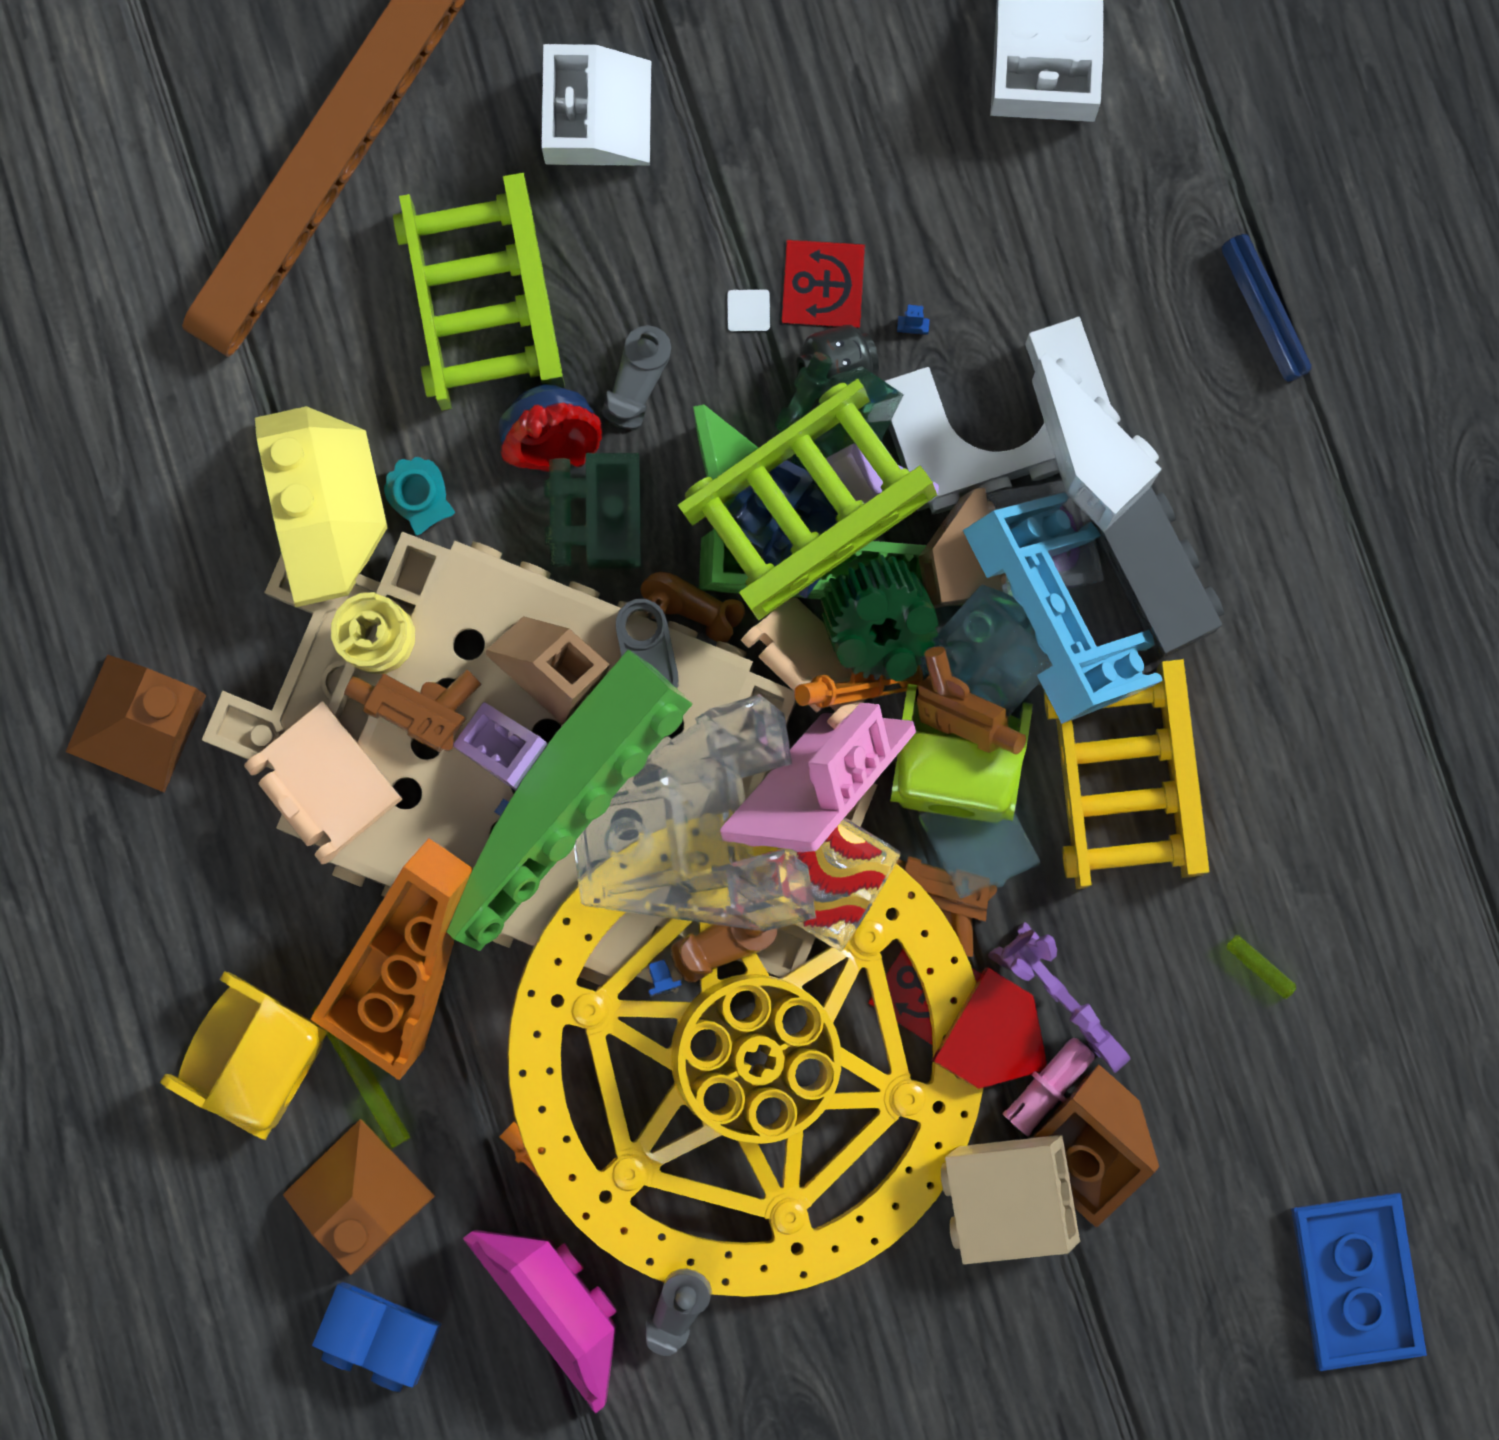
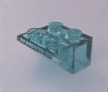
[920,584,1053,718]

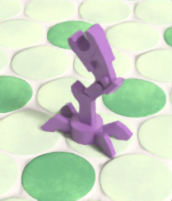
[988,922,1131,1073]

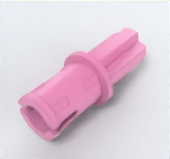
[1002,1038,1095,1137]

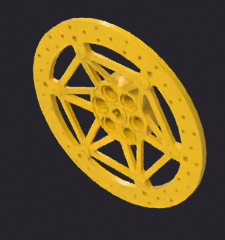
[507,813,983,1297]

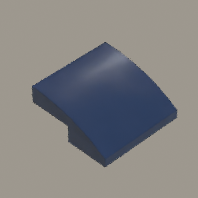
[727,460,838,598]

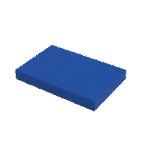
[1291,1193,1427,1371]

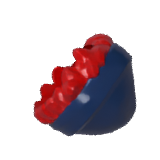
[499,384,602,474]

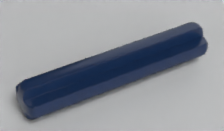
[1222,234,1311,382]

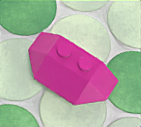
[463,1230,617,1414]

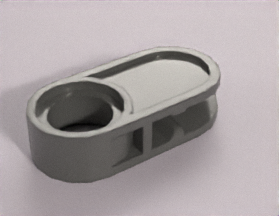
[616,599,679,689]

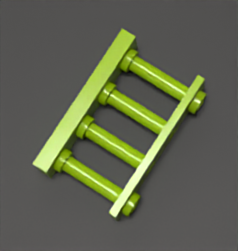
[393,173,565,410]
[678,379,937,621]

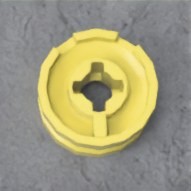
[331,592,415,674]

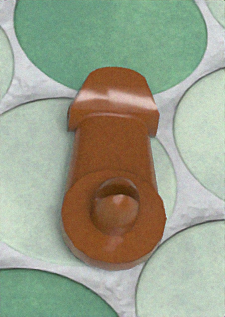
[640,572,745,643]
[671,903,778,983]

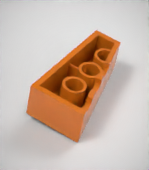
[311,838,473,1081]

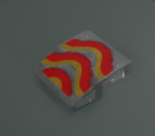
[749,818,900,952]

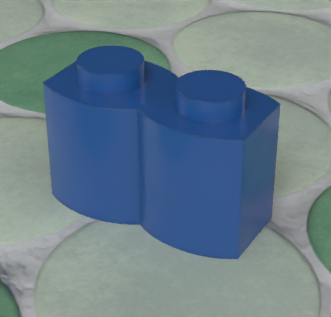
[312,1282,442,1392]

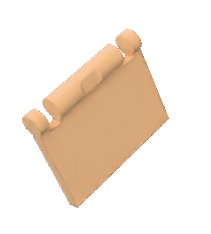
[741,598,868,729]
[244,701,402,864]

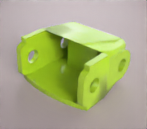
[890,684,1033,823]

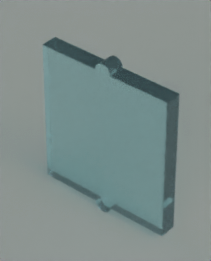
[919,812,1040,899]

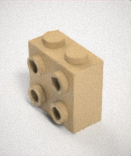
[941,1135,1080,1264]

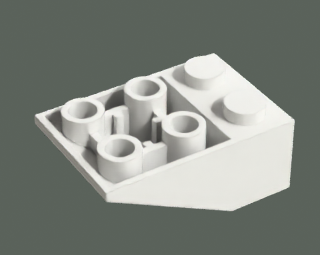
[990,0,1103,122]
[1032,353,1162,532]

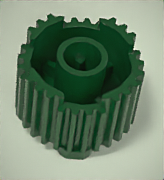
[821,555,938,681]

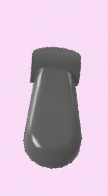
[602,325,672,430]
[645,1269,712,1356]

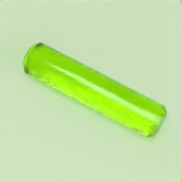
[1226,935,1296,999]

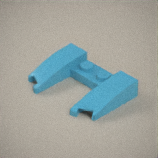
[963,492,1162,724]

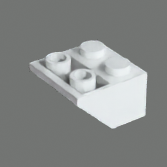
[542,44,651,166]

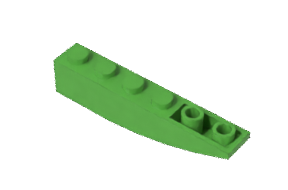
[447,649,693,951]

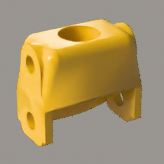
[160,971,328,1140]

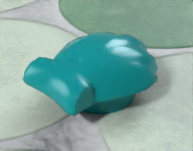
[384,457,455,536]

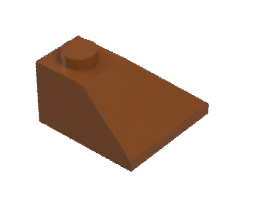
[65,654,206,793]
[1031,1064,1159,1228]
[283,1119,435,1275]

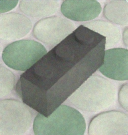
[1088,487,1224,660]

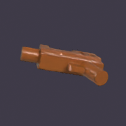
[916,647,1026,754]
[344,669,482,752]
[885,855,997,957]

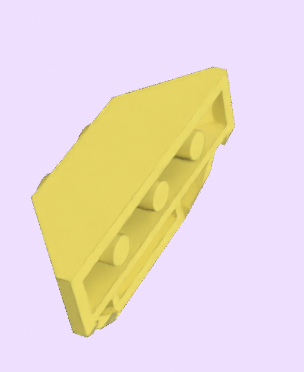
[255,406,388,607]

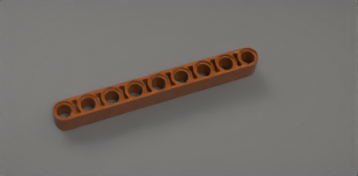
[182,0,466,357]

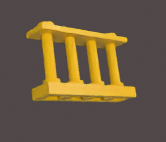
[1044,659,1210,889]

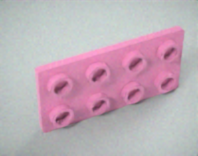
[720,703,916,852]

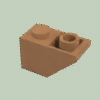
[918,488,1007,608]
[485,616,610,724]

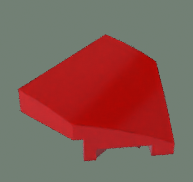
[931,968,1047,1089]

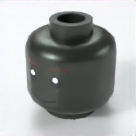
[796,325,879,397]

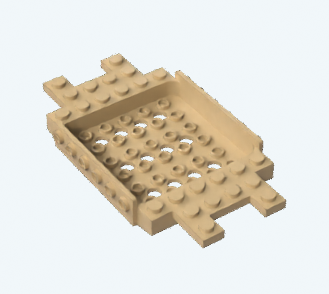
[202,532,877,994]

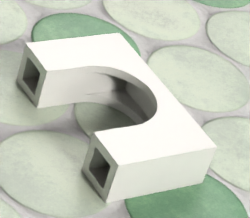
[877,317,1111,514]

